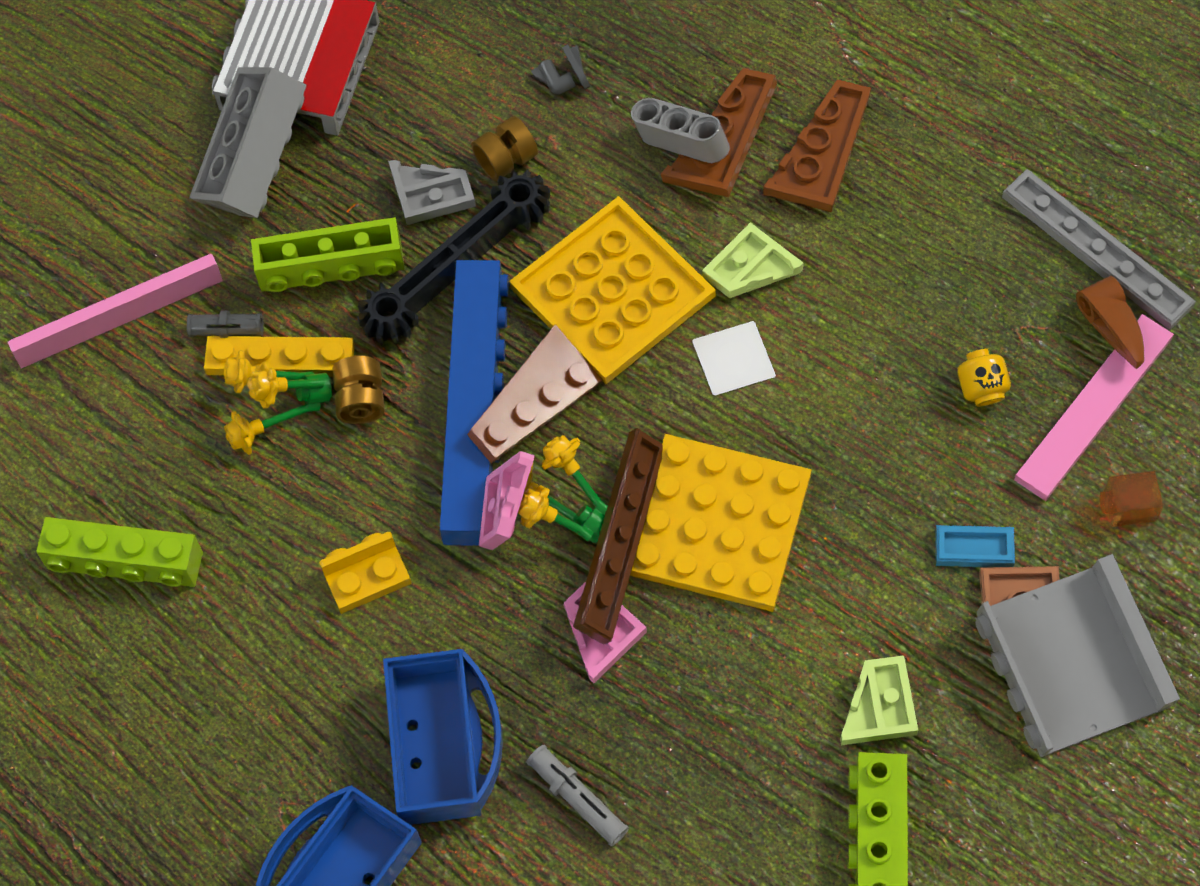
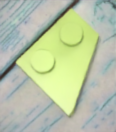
[702,222,804,298]
[840,655,918,745]

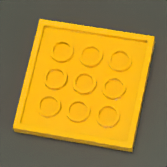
[509,196,716,384]
[630,434,812,612]

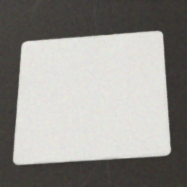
[692,321,776,395]

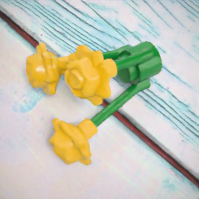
[224,350,332,455]
[518,435,608,544]

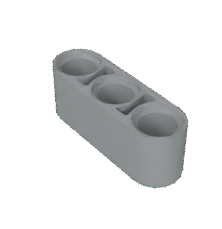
[631,98,730,163]

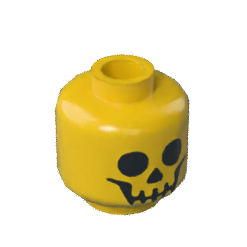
[957,349,1011,407]

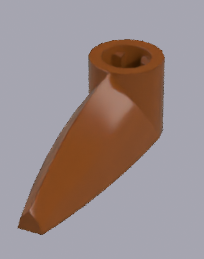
[1076,276,1144,369]

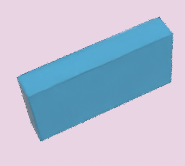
[935,525,1015,567]

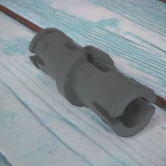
[187,311,264,338]

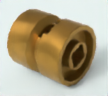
[471,116,538,181]
[332,356,385,424]

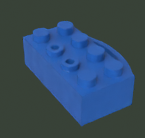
[383,649,503,825]
[256,785,422,886]

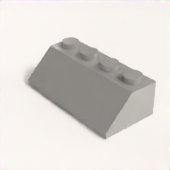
[189,67,307,218]

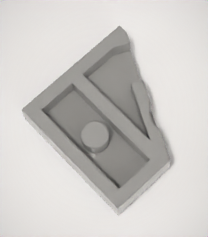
[388,160,476,225]

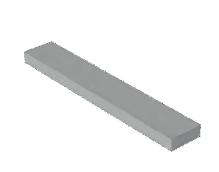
[1002,169,1196,331]

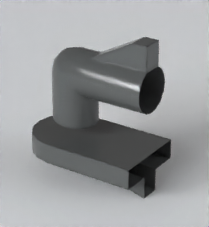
[531,44,590,95]

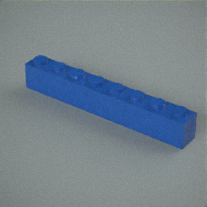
[440,260,509,546]

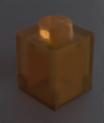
[1100,471,1163,527]

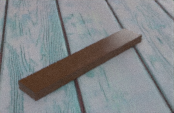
[573,428,663,645]

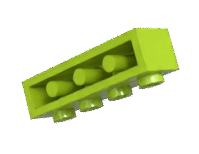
[251,217,405,292]
[36,517,203,587]
[848,752,908,886]

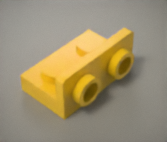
[319,532,412,614]

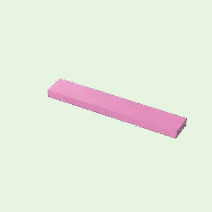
[8,254,223,369]
[1014,314,1174,501]

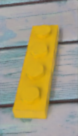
[204,336,355,377]

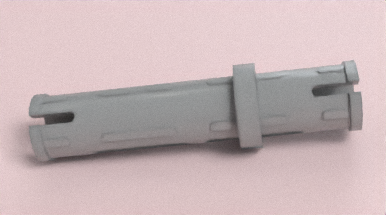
[527,745,629,847]

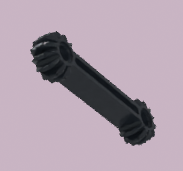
[357,169,551,346]

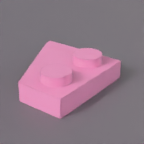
[479,451,534,550]
[564,582,647,683]

